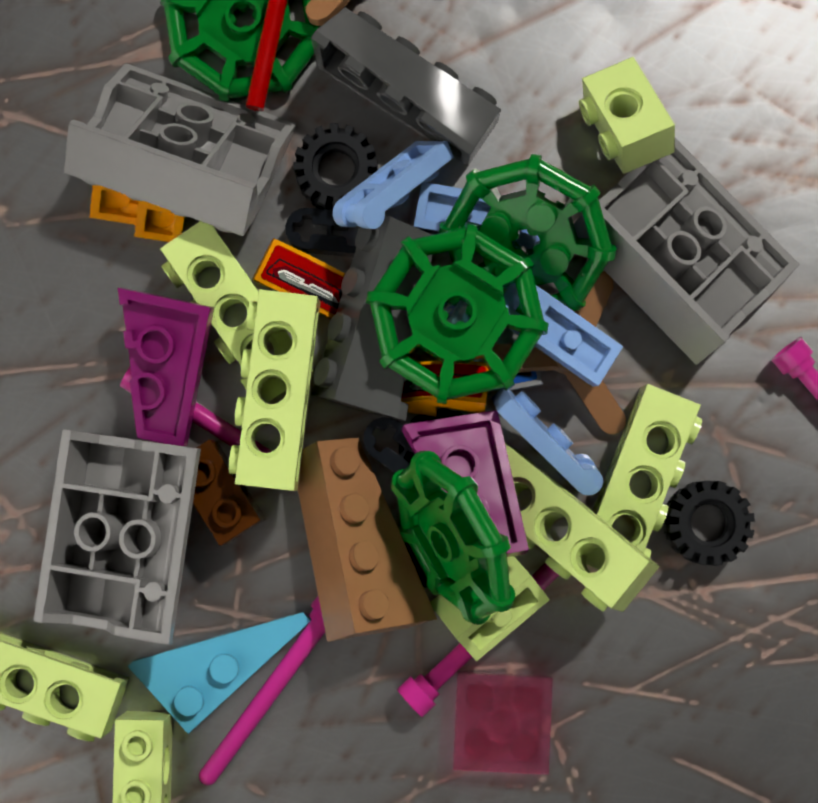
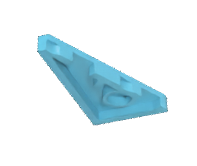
[128,612,311,734]

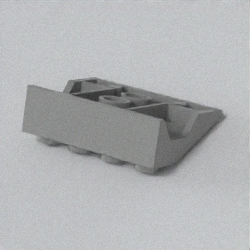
[63,63,296,236]
[574,138,800,365]
[33,429,201,645]

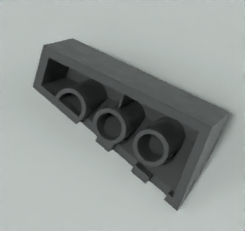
[311,7,501,166]
[311,216,432,421]

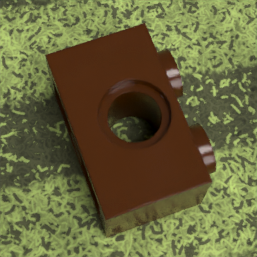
[193,439,266,546]

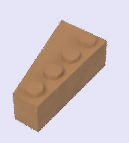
[298,438,437,642]

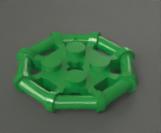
[160,0,321,102]
[439,154,617,315]
[366,224,549,404]
[391,451,515,625]

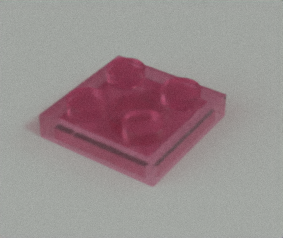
[453,671,553,775]

